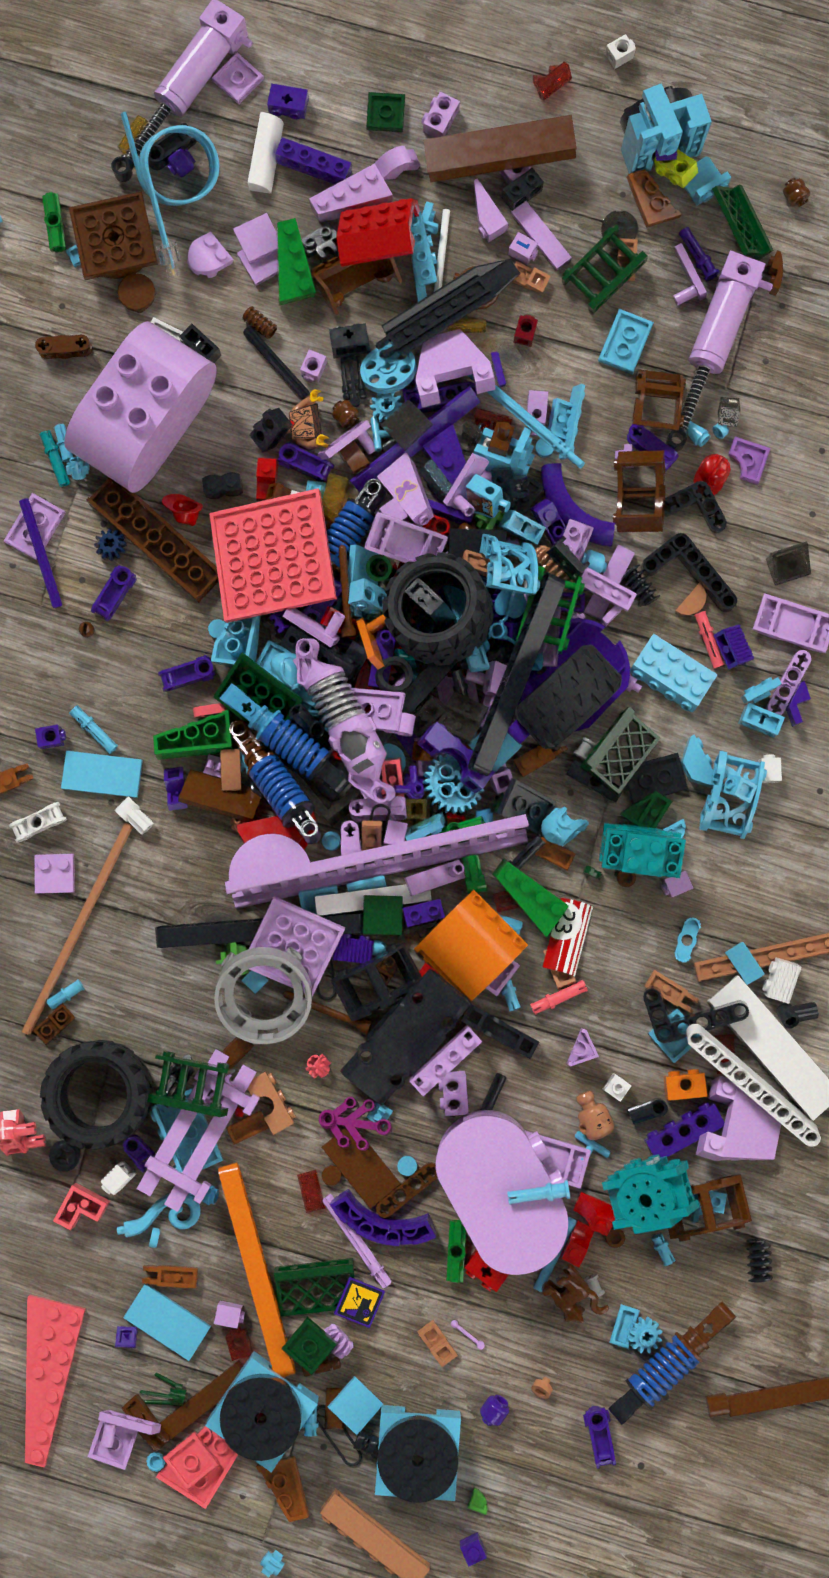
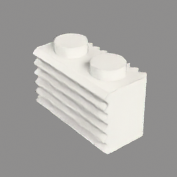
[763,957,802,1004]
[101,1161,136,1195]

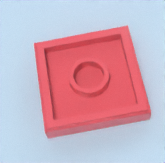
[163,1432,219,1490]

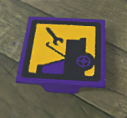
[334,1277,385,1328]

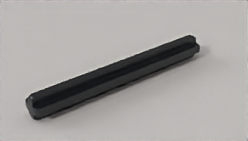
[243,326,310,399]

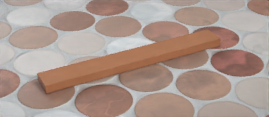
[694,933,829,982]

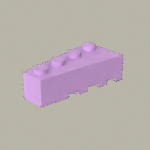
[309,164,393,223]

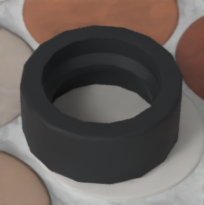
[375,656,413,692]

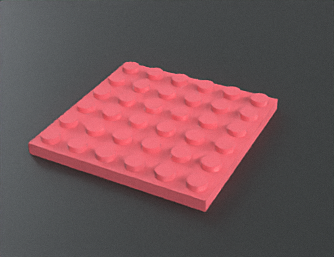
[209,488,337,623]

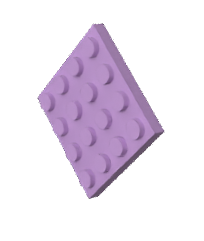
[249,896,345,996]

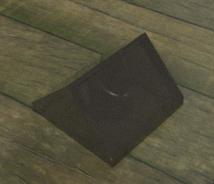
[766,541,811,586]

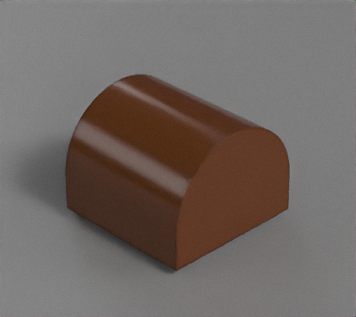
[705,1393,730,1417]

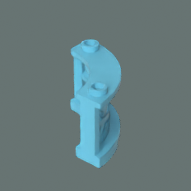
[480,534,540,596]
[699,751,767,839]

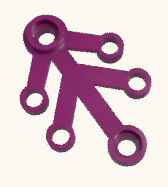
[319,1097,392,1151]

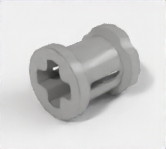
[573,737,596,761]
[583,1274,605,1300]

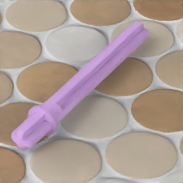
[322,1194,391,1288]

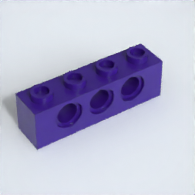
[275,137,352,185]
[644,1102,725,1157]

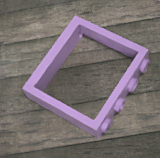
[410,1025,482,1096]

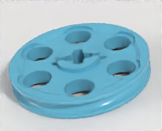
[360,344,417,394]

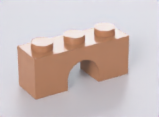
[248,1071,296,1135]

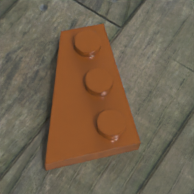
[626,169,682,228]
[256,1456,309,1522]

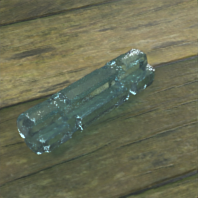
[424,460,452,494]

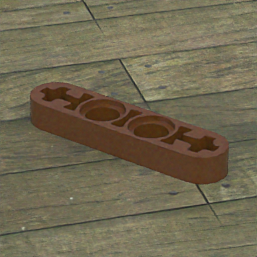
[376,1162,437,1218]

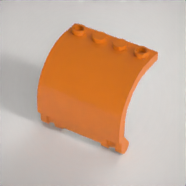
[413,890,528,1001]

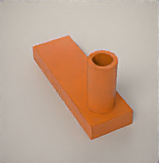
[356,614,386,670]

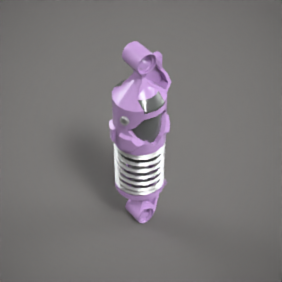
[293,638,395,803]

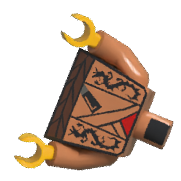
[286,389,329,450]

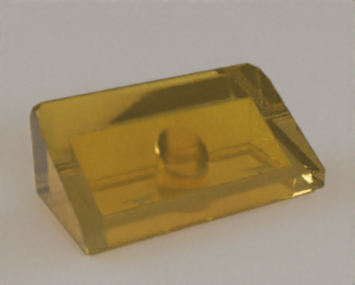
[449,319,486,333]

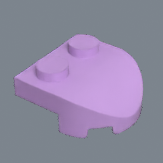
[187,232,234,278]

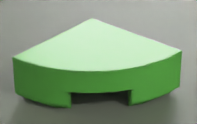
[467,1487,487,1515]

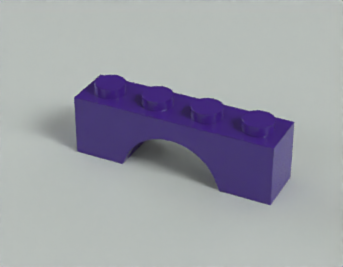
[417,722,495,794]

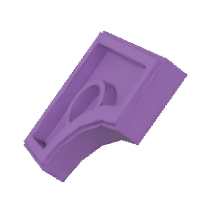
[728,436,771,485]

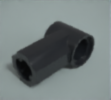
[776,1002,819,1029]
[628,1098,668,1125]

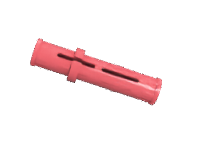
[694,611,725,669]
[530,980,588,1015]

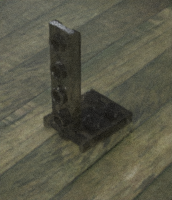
[279,755,364,827]

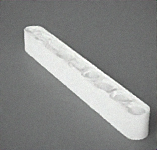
[686,1024,821,1147]

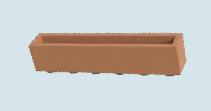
[320,1488,430,1578]

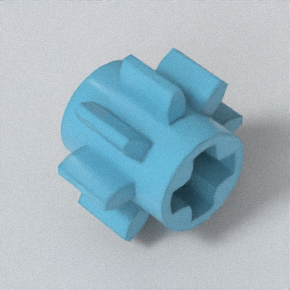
[66,457,90,480]
[260,1550,285,1578]

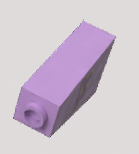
[377,453,434,527]

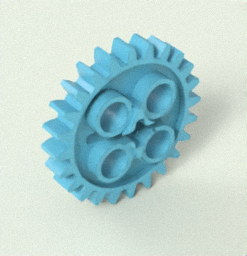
[423,753,484,814]

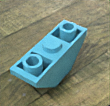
[681,734,713,789]

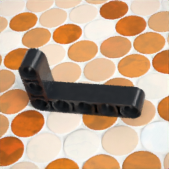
[641,533,737,612]
[643,986,749,1043]

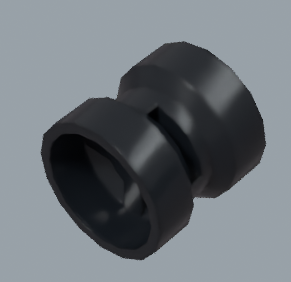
[353,1430,379,1456]

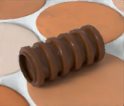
[242,306,277,339]

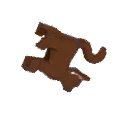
[542,1263,609,1324]

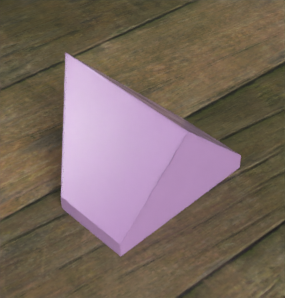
[566,1028,599,1066]

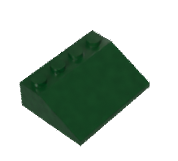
[213,652,304,729]

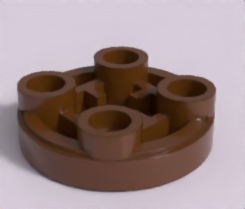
[118,273,156,313]

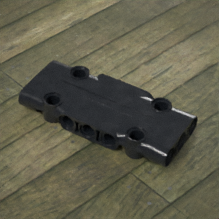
[340,969,472,1105]

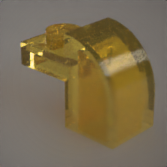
[404,799,426,821]

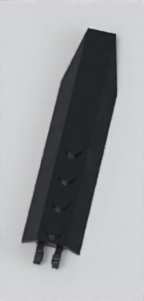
[375,259,520,359]

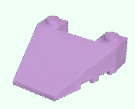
[416,329,496,408]
[696,1076,781,1161]

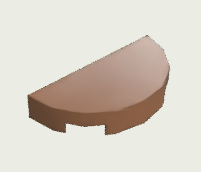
[675,582,706,616]

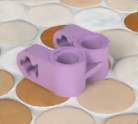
[341,820,362,856]

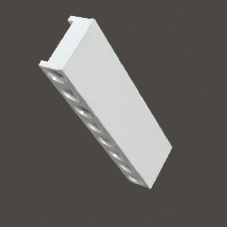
[707,975,829,1121]

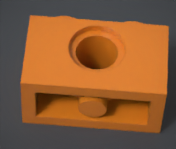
[663,1069,707,1101]

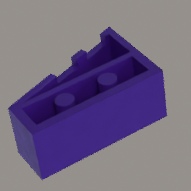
[422,424,466,487]

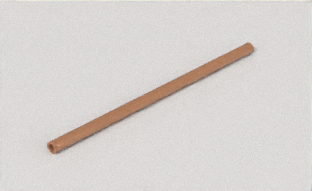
[22,823,133,1035]

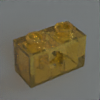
[322,473,349,518]

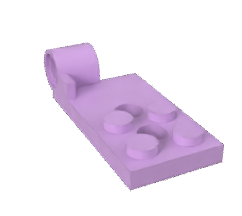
[339,687,416,736]

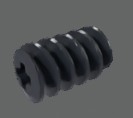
[621,564,660,607]
[746,1239,773,1283]

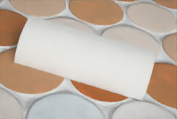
[248,112,284,194]

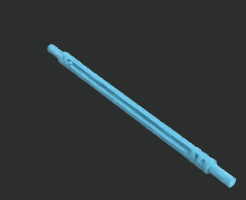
[467,374,585,468]

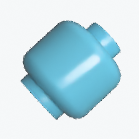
[581,550,607,574]

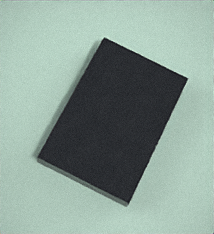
[448,528,507,558]
[622,753,688,805]
[496,778,556,837]

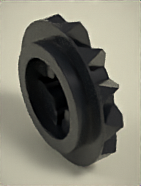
[49,1140,81,1172]

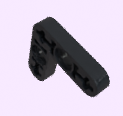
[664,481,727,533]

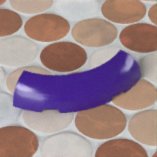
[541,463,615,547]
[330,1189,437,1246]

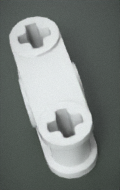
[9,802,67,843]

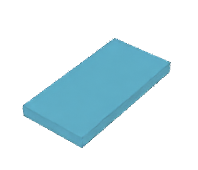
[61,751,143,798]
[123,1284,211,1361]

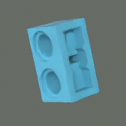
[498,510,546,545]
[348,578,387,618]
[738,703,785,738]

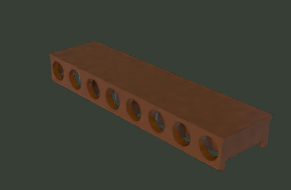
[423,115,577,183]
[86,478,219,603]

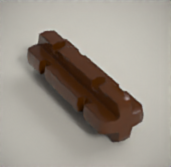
[302,1357,341,1377]

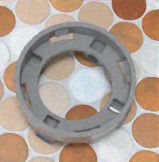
[214,947,312,1044]

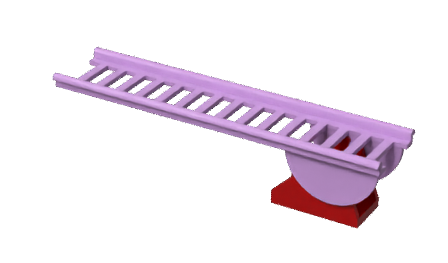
[225,811,529,909]

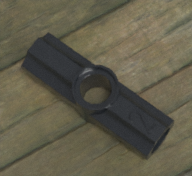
[289,704,332,751]
[566,760,624,803]

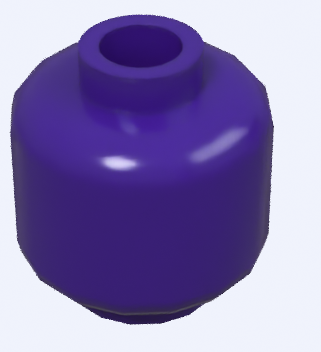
[167,148,196,177]
[480,1395,509,1426]

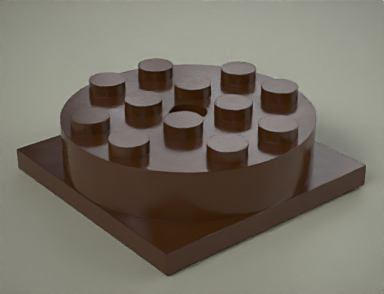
[68,191,158,280]

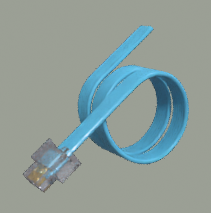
[121,112,220,278]

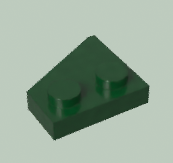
[620,791,673,828]

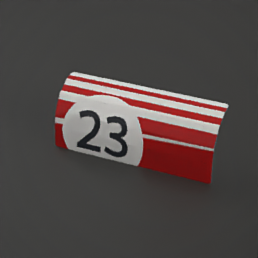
[542,898,593,976]

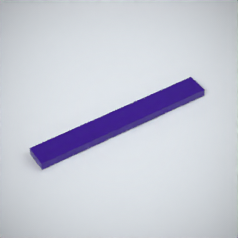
[350,386,481,493]

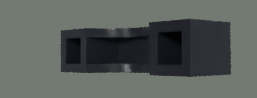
[461,1005,539,1059]

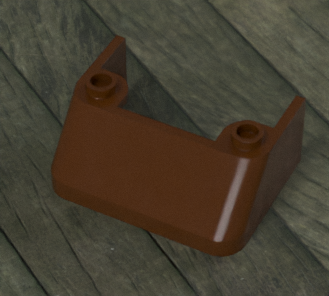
[311,255,403,315]

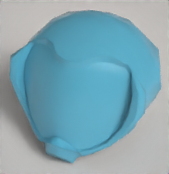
[270,652,303,692]

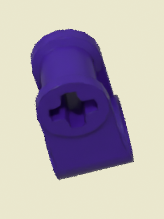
[123,1135,156,1173]

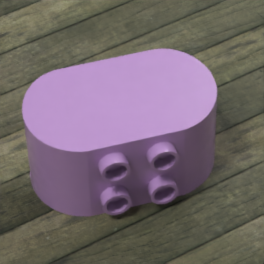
[64,321,217,493]
[436,1110,568,1275]

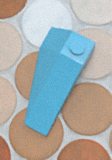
[211,616,260,668]

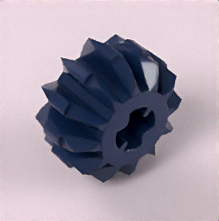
[94,528,127,561]

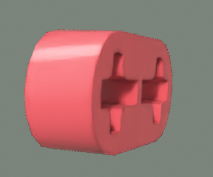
[193,703,230,718]

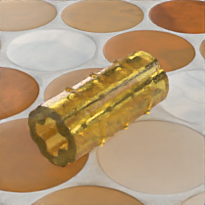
[117,115,148,154]

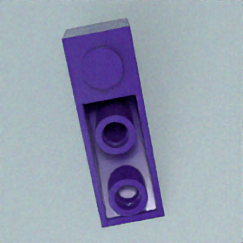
[530,499,566,546]

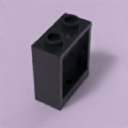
[404,578,457,631]

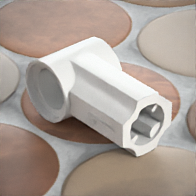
[115,797,154,835]

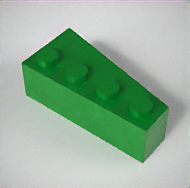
[276,218,316,306]
[153,710,234,760]
[492,858,569,937]

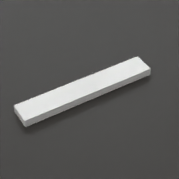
[314,884,432,916]

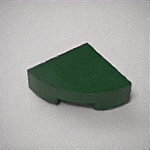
[582,865,602,880]

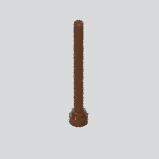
[339,545,356,638]
[283,991,372,1035]

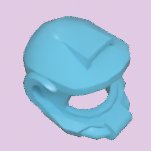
[541,806,589,847]

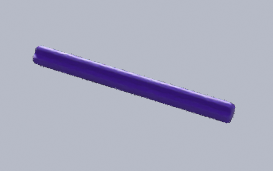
[19,498,62,608]

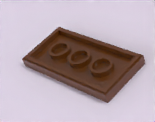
[178,769,262,822]
[321,1127,401,1209]

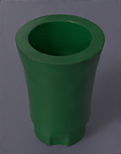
[366,554,397,581]

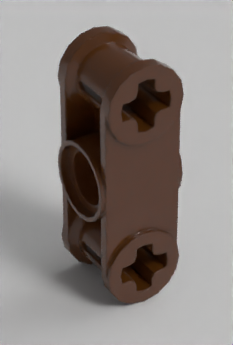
[35,334,93,359]

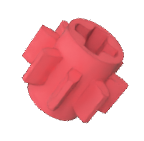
[306,1054,331,1079]

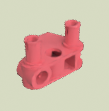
[0,1109,46,1156]

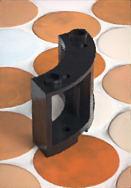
[331,943,422,1021]

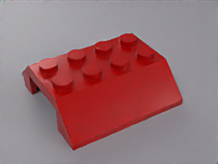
[336,198,420,267]

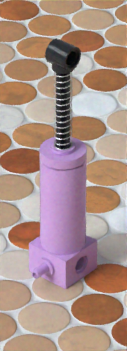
[111,0,253,182]
[666,250,773,452]

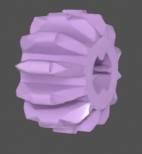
[324,1324,353,1359]

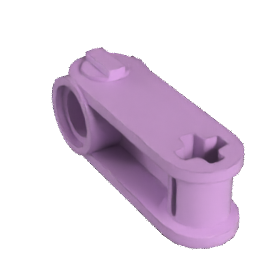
[349,796,407,822]

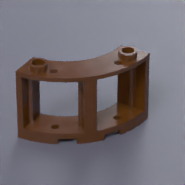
[632,369,686,431]
[613,450,666,532]
[668,1174,752,1242]

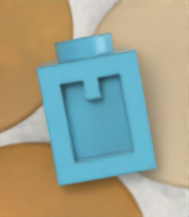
[422,201,438,235]
[722,774,758,803]

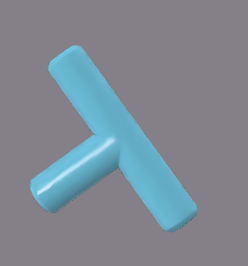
[370,417,395,452]
[575,1131,611,1160]

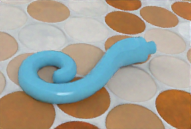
[117,1193,201,1238]

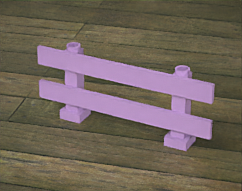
[137,1049,260,1212]

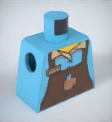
[466,474,511,518]

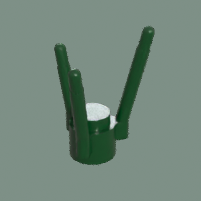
[140,1373,187,1406]

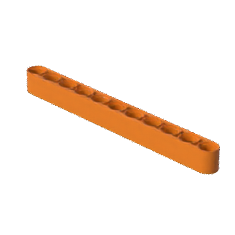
[218,1162,296,1377]

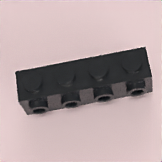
[280,624,360,685]

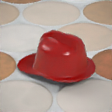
[693,454,731,497]
[162,494,203,526]

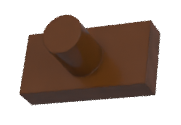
[488,421,515,457]

